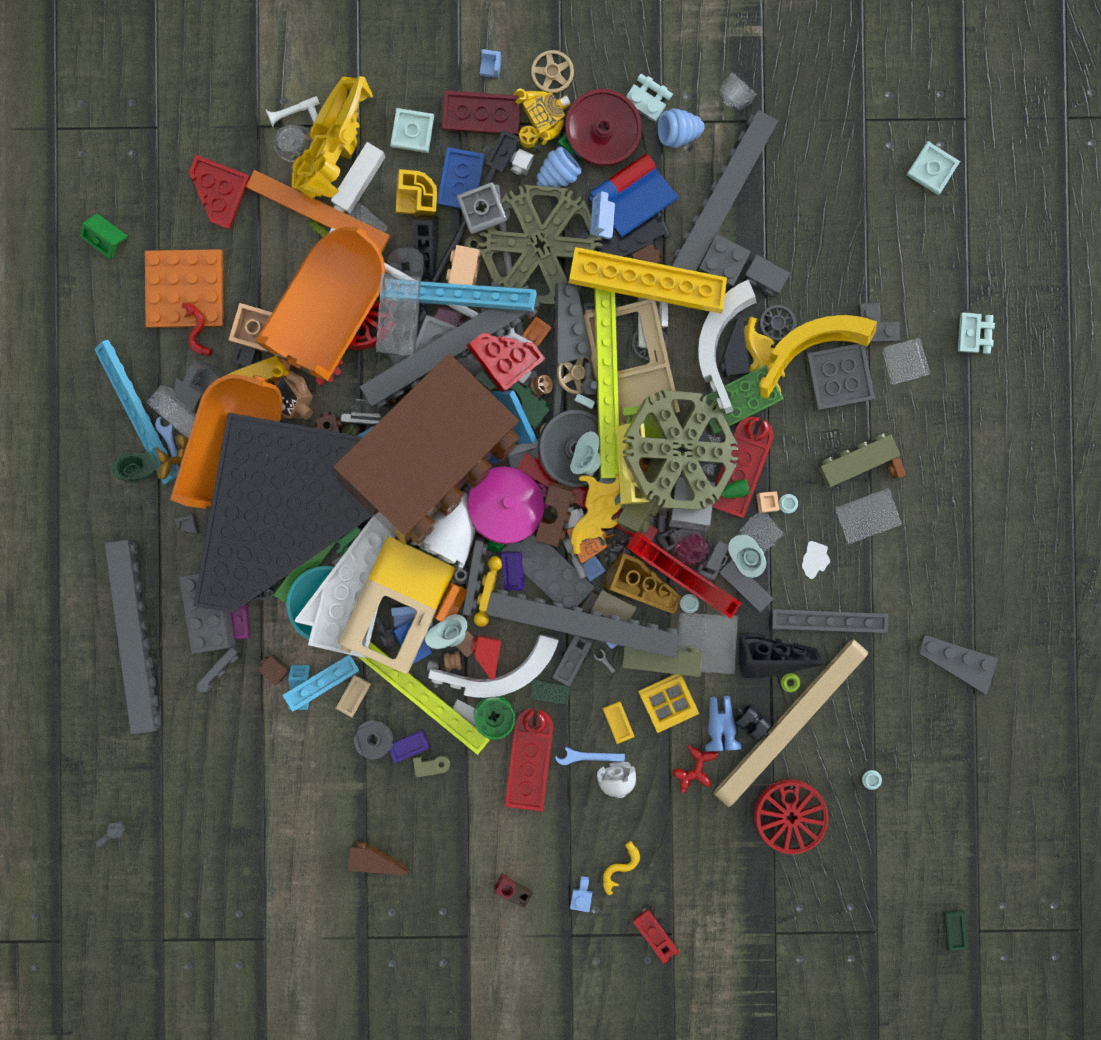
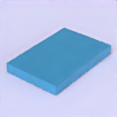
[489,390,537,444]

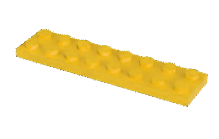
[569,247,727,314]

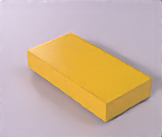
[603,701,635,744]

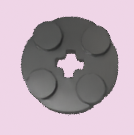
[387,246,426,281]
[354,720,393,759]

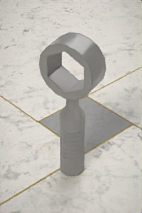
[563,535,587,579]

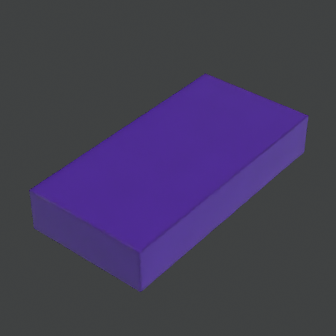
[501,551,524,591]
[389,730,430,763]

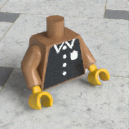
[272,363,313,421]

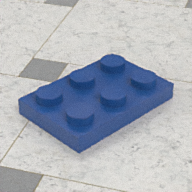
[437,147,485,210]

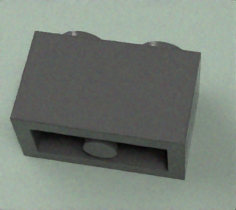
[743,255,790,297]

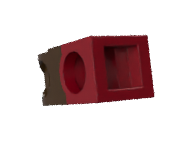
[494,873,533,907]

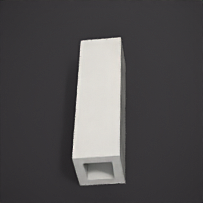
[331,142,385,215]

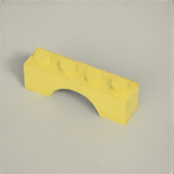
[616,424,649,505]

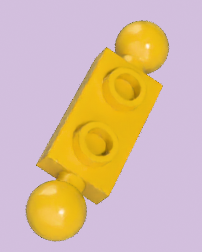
[474,556,502,627]

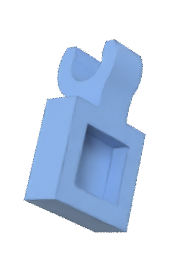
[570,876,592,912]

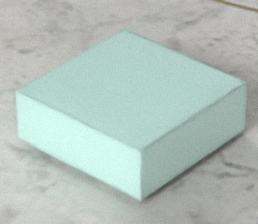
[574,394,595,410]

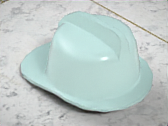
[570,431,602,476]
[728,535,766,578]
[425,614,467,649]

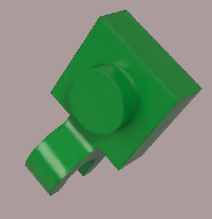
[330,526,362,553]

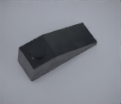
[413,215,439,278]
[720,315,750,378]

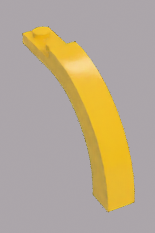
[759,315,877,399]

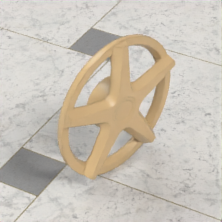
[531,50,574,93]
[557,357,595,394]

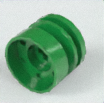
[474,696,515,740]

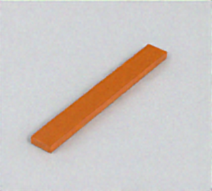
[246,170,390,254]

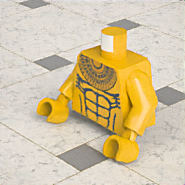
[513,89,571,145]

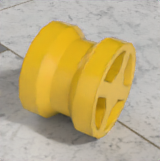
[519,126,538,149]

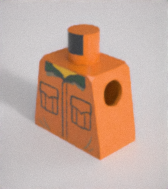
[566,528,615,564]

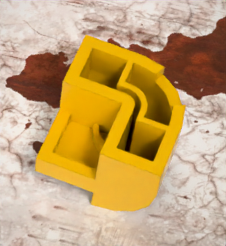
[395,169,437,217]

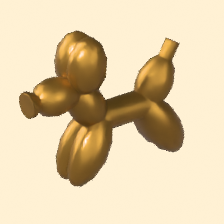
[155,435,188,479]

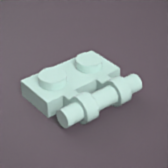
[626,74,673,123]
[958,313,995,354]

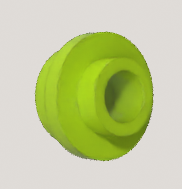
[781,673,800,692]

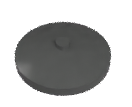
[537,410,600,487]

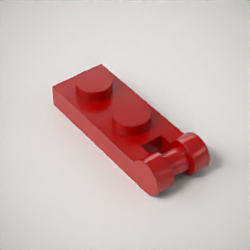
[633,909,680,964]

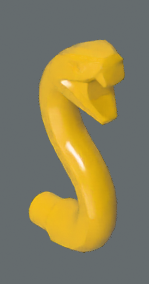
[603,841,640,895]

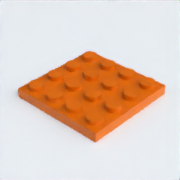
[145,250,224,328]

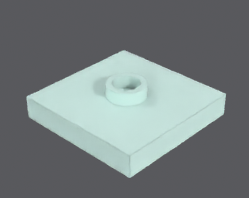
[390,108,435,153]
[906,142,960,195]

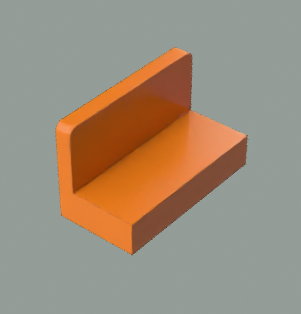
[434,581,467,622]

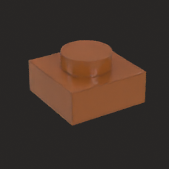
[887,457,906,479]

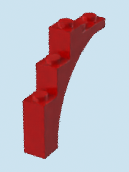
[626,531,742,619]

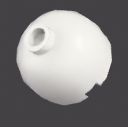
[597,761,636,798]

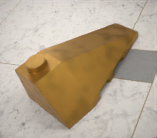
[601,553,682,615]

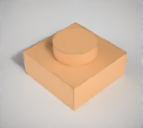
[756,492,780,513]

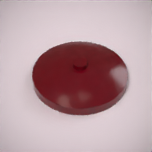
[565,89,642,167]

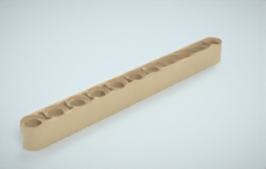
[714,639,868,807]

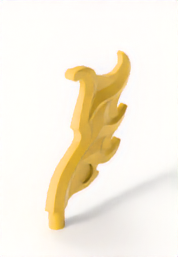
[744,317,785,393]
[570,474,622,554]

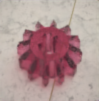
[675,533,709,566]

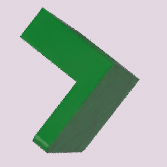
[79,214,127,259]

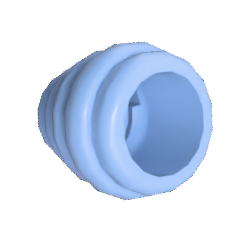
[658,108,704,148]
[536,147,581,188]

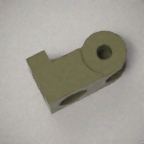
[413,754,450,778]

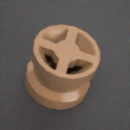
[528,375,553,396]
[444,651,462,672]

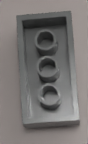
[179,574,236,654]

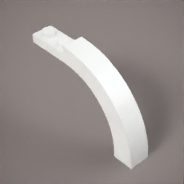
[698,280,757,414]
[428,633,559,698]

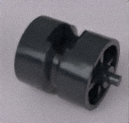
[734,704,771,741]

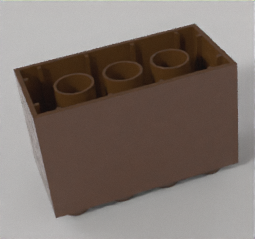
[333,353,520,546]

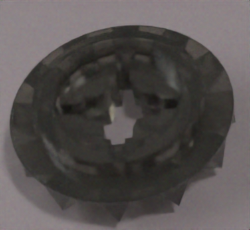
[604,540,635,567]

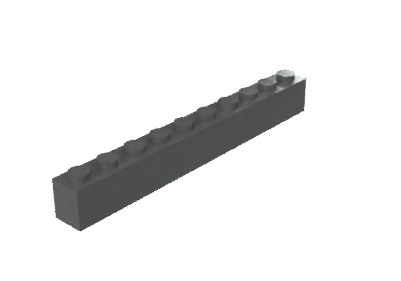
[668,110,778,271]
[360,285,540,409]
[105,540,161,735]
[486,589,681,658]

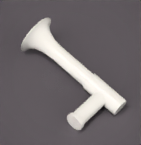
[265,96,320,128]

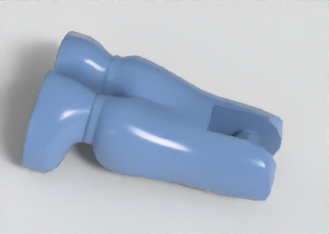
[705,696,741,751]

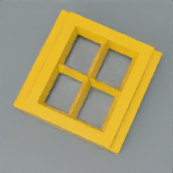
[638,674,699,733]

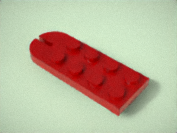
[712,417,773,519]
[505,708,553,812]

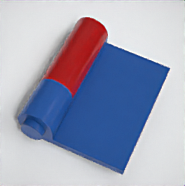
[588,153,679,237]

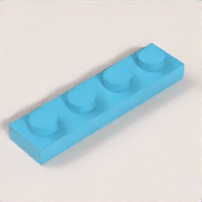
[282,654,359,712]

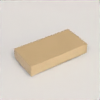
[335,675,371,718]

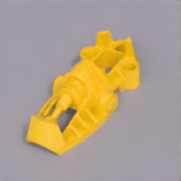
[292,76,373,199]

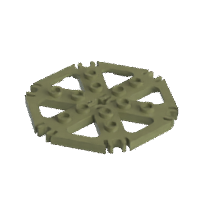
[479,185,602,305]
[623,390,738,510]

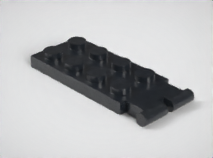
[574,211,671,257]

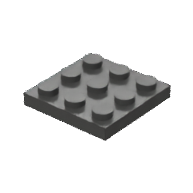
[806,344,875,410]

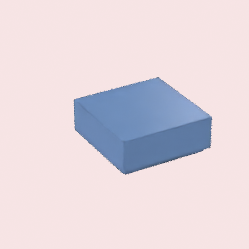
[582,555,606,582]

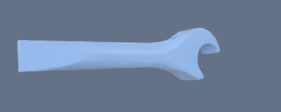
[155,417,180,474]
[555,747,625,765]

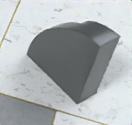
[174,514,199,533]

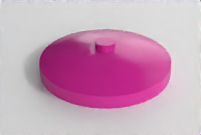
[467,467,544,544]

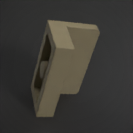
[592,587,637,622]

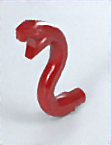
[182,302,212,356]

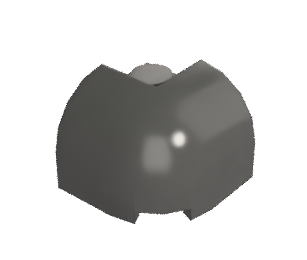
[174,360,227,411]

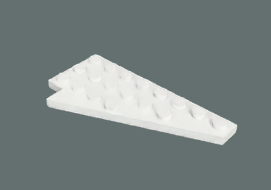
[295,516,395,658]

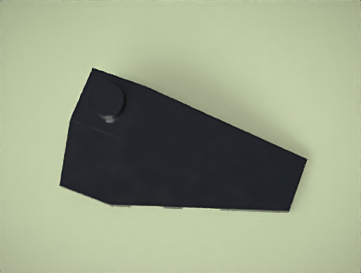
[739,634,822,678]

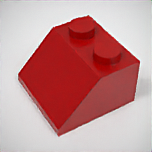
[470,634,501,680]

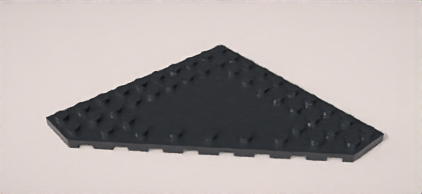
[193,413,373,613]

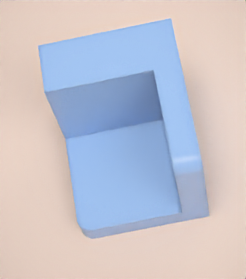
[480,49,501,78]

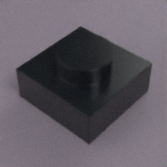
[232,344,257,367]

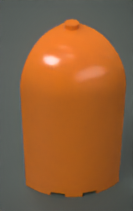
[255,227,385,381]
[170,374,283,509]

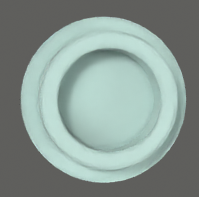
[779,494,798,513]
[680,594,699,613]
[862,770,882,790]

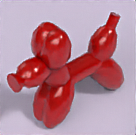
[672,745,718,793]

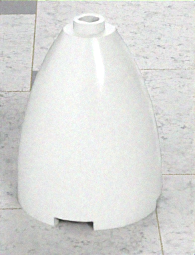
[410,489,476,570]

